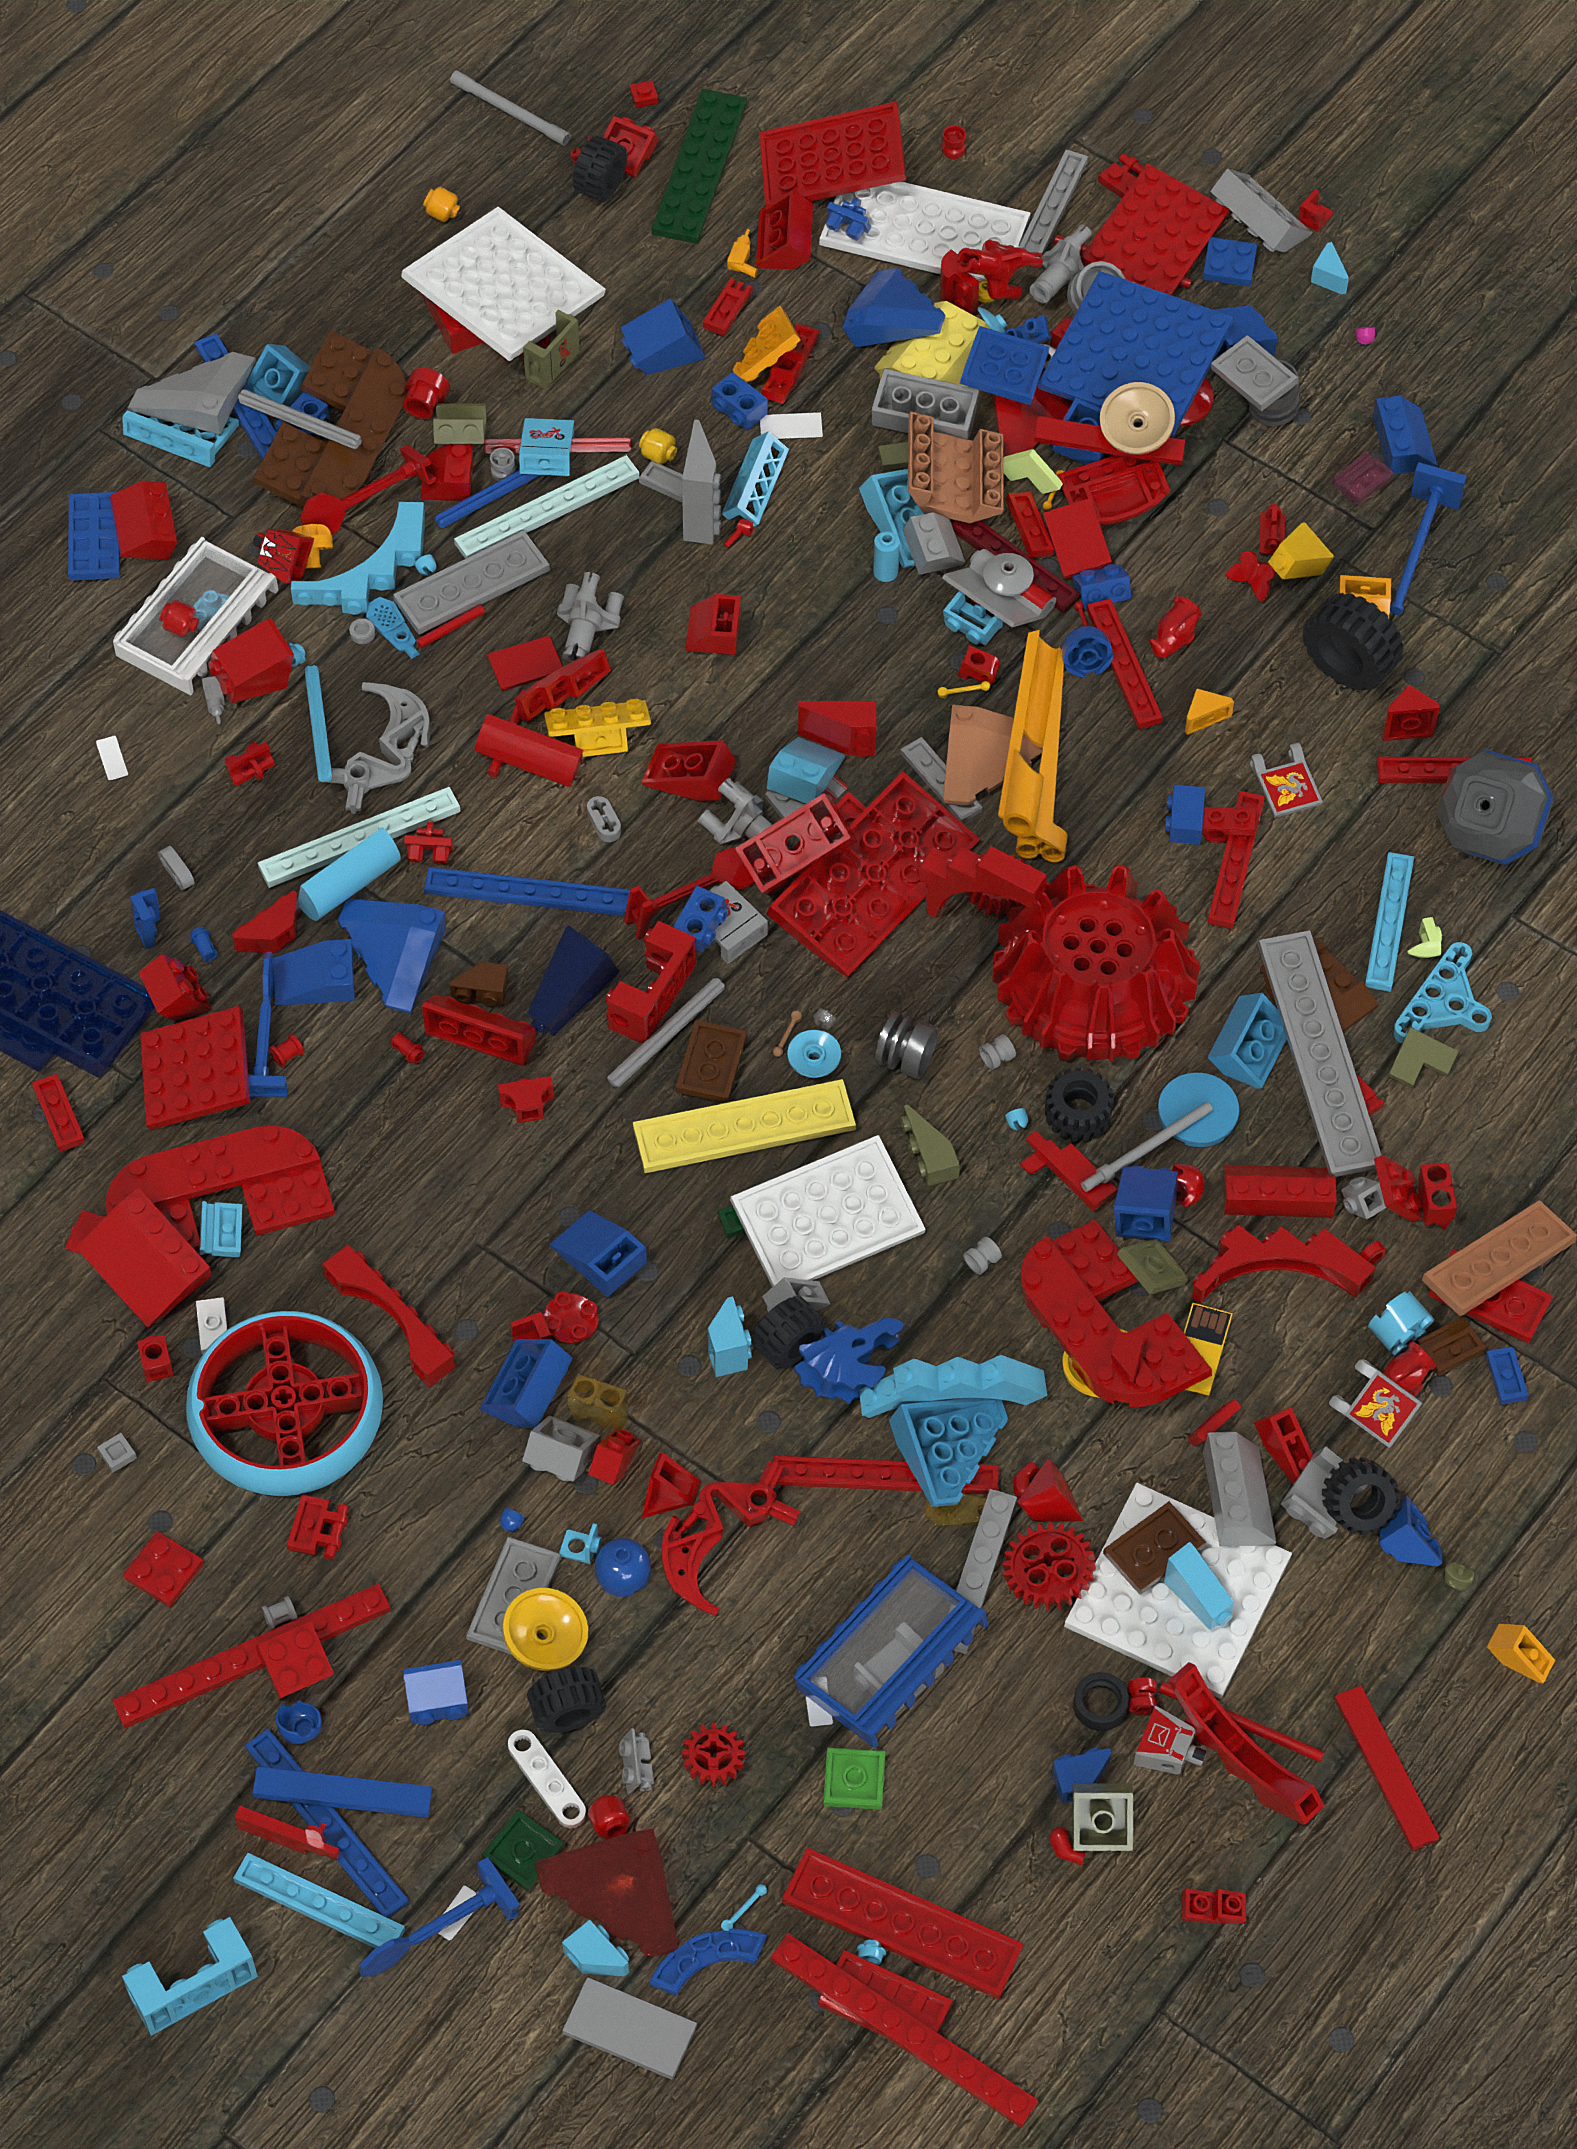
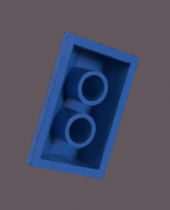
[1373,396,1438,475]
[479,1339,573,1428]

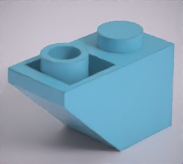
[562,1920,629,1976]

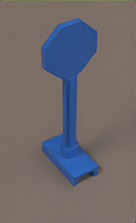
[248,952,288,1097]
[360,1857,520,1977]

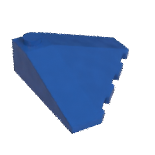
[843,268,945,347]
[338,899,446,1014]

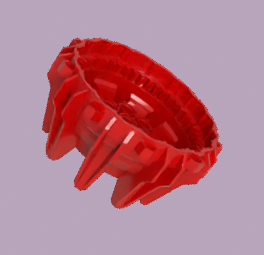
[992,864,1200,1062]

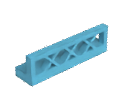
[722,432,789,526]

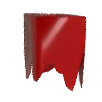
[1418,1163,1457,1230]

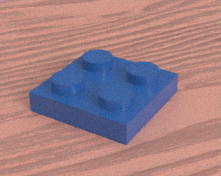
[1203,237,1257,286]

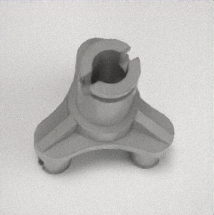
[1030,224,1091,303]
[557,572,624,663]
[697,778,790,845]

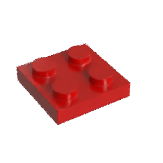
[1374,1155,1422,1223]
[123,1531,204,1608]

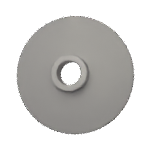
[983,553,1034,596]

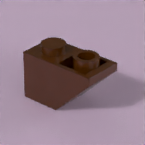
[450,962,509,1006]

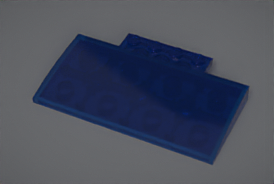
[0,910,155,1078]

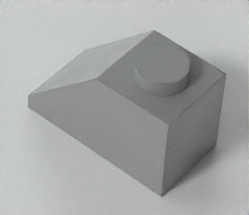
[762,1277,830,1312]

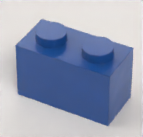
[1165,785,1205,845]

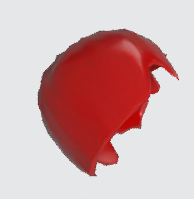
[1172,1164,1205,1208]

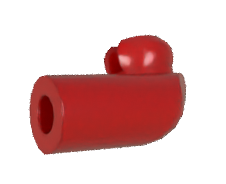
[1050,1826,1086,1866]

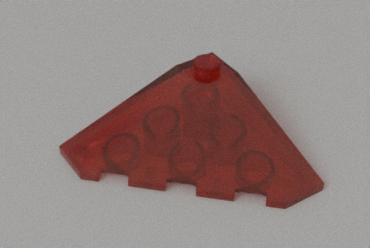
[535,1828,678,1957]

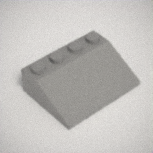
[682,420,721,544]

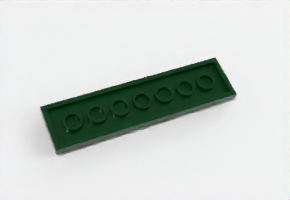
[652,89,747,244]

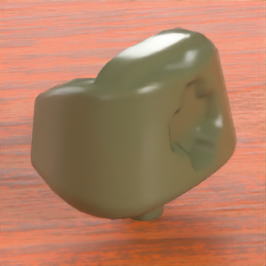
[1444,1562,1474,1591]

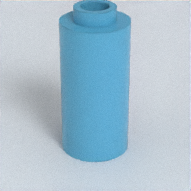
[873,531,900,582]

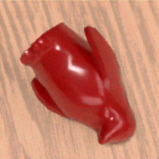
[1149,596,1202,658]
[1383,1341,1437,1396]

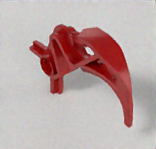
[661,1460,801,1616]

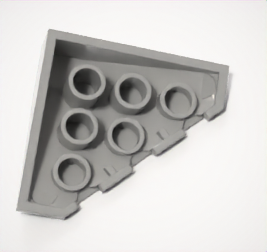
[128,352,256,435]

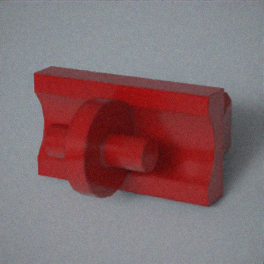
[225,742,275,787]
[404,821,454,864]

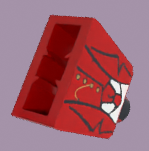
[253,529,315,584]

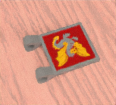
[1250,743,1323,818]
[1329,1359,1423,1448]

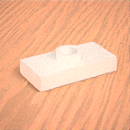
[196,1297,227,1354]

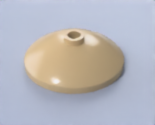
[1100,382,1175,454]

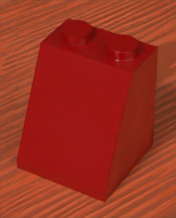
[209,618,294,703]

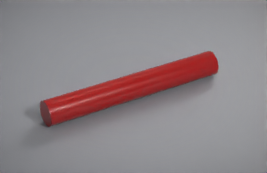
[416,605,485,649]

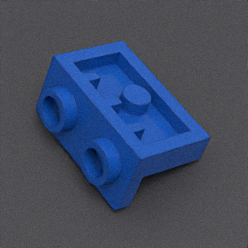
[130,888,160,950]

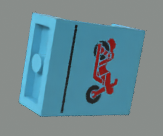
[519,418,574,476]

